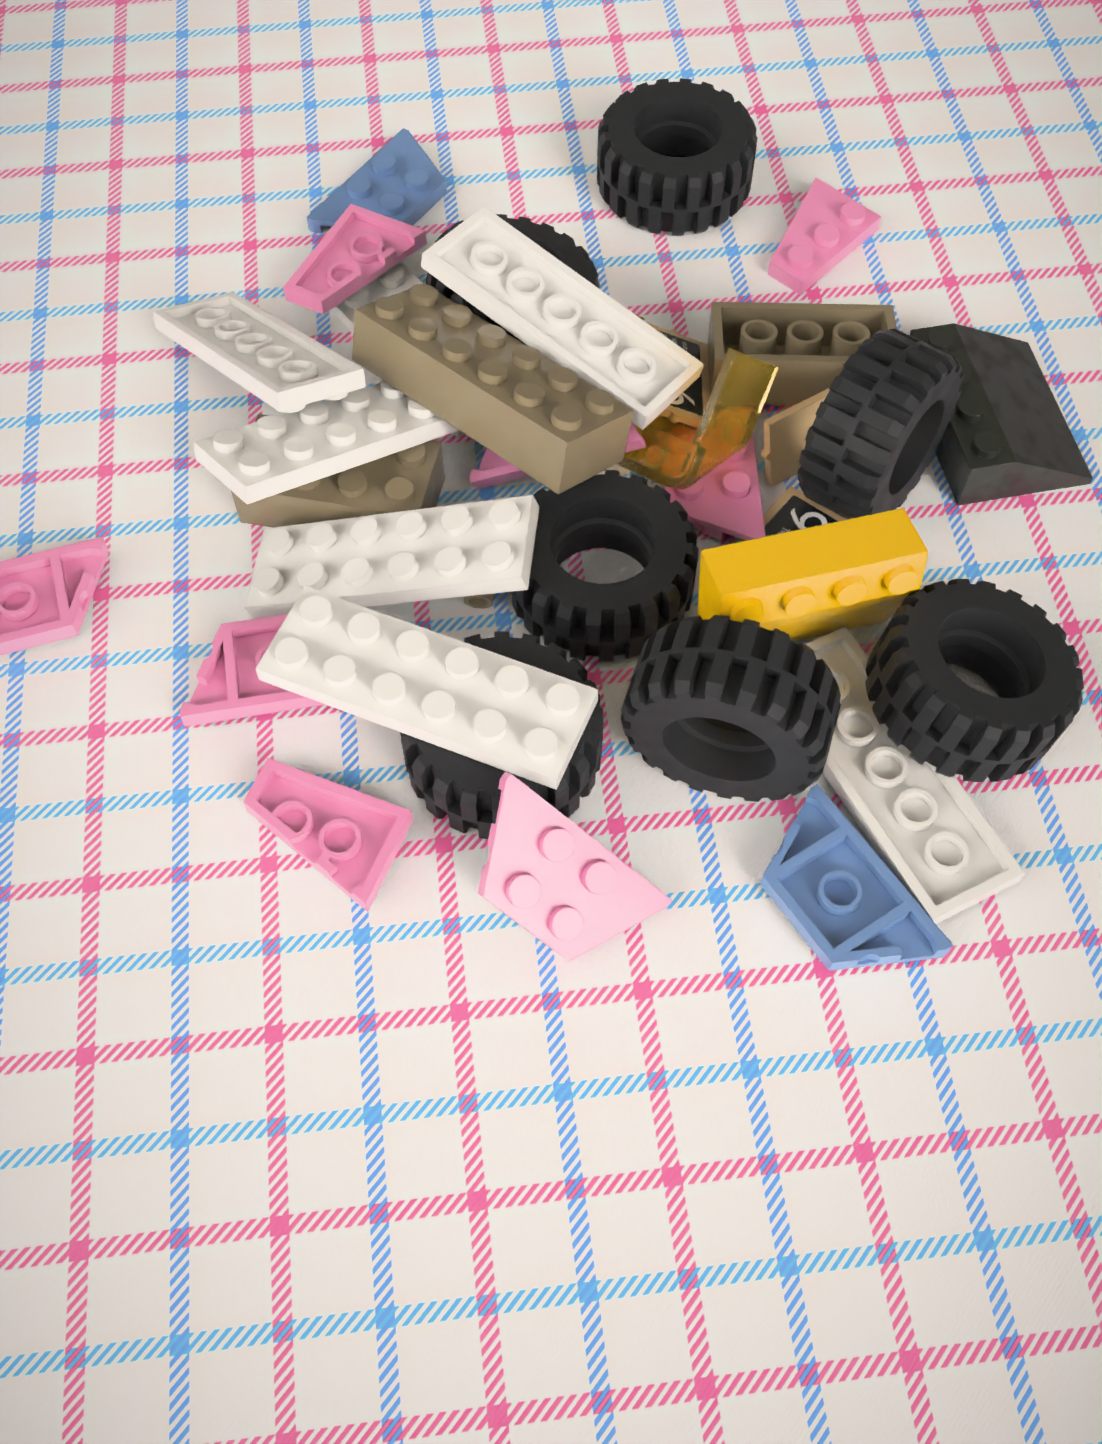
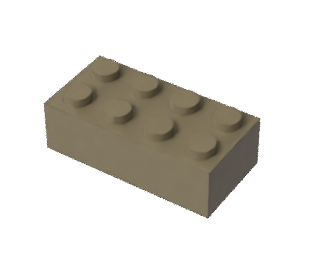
[707,302,897,406]
[231,414,445,528]

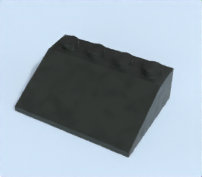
[910,323,1093,506]

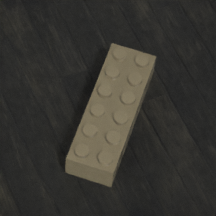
[352,284,634,494]

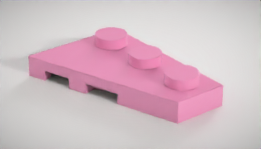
[768,178,882,295]
[283,204,427,315]
[243,758,414,912]

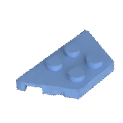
[307,128,447,233]
[760,784,953,971]

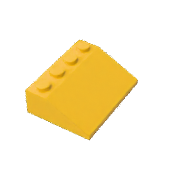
[697,508,929,642]

